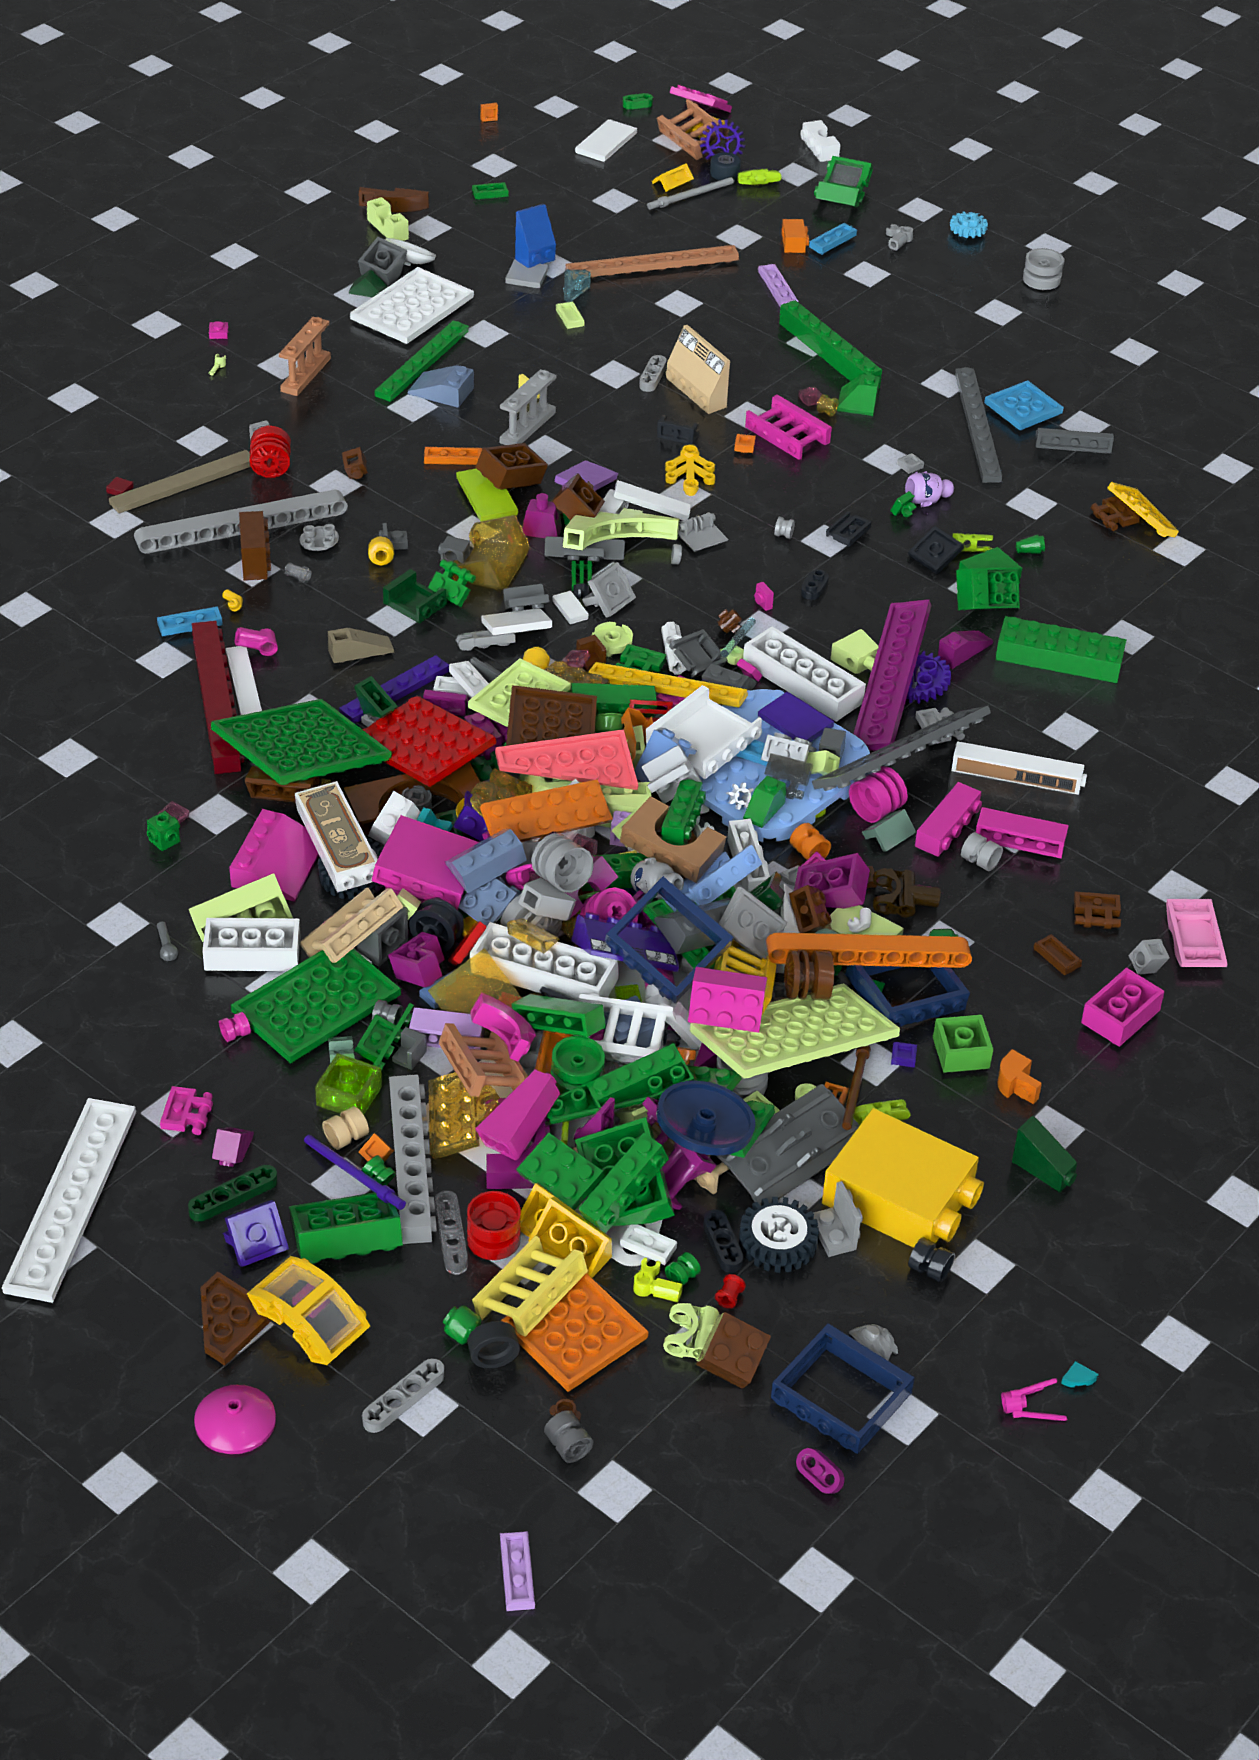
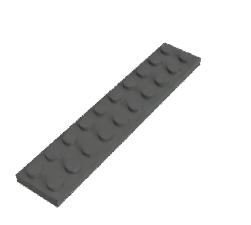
[811,705,991,791]

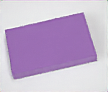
[555,460,618,491]

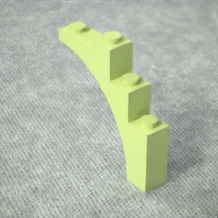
[563,508,680,550]

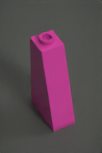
[475,1069,560,1161]

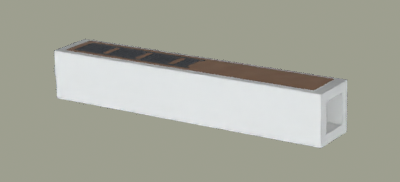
[951,741,1087,795]

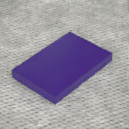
[758,692,834,742]

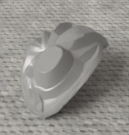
[849,1324,898,1361]

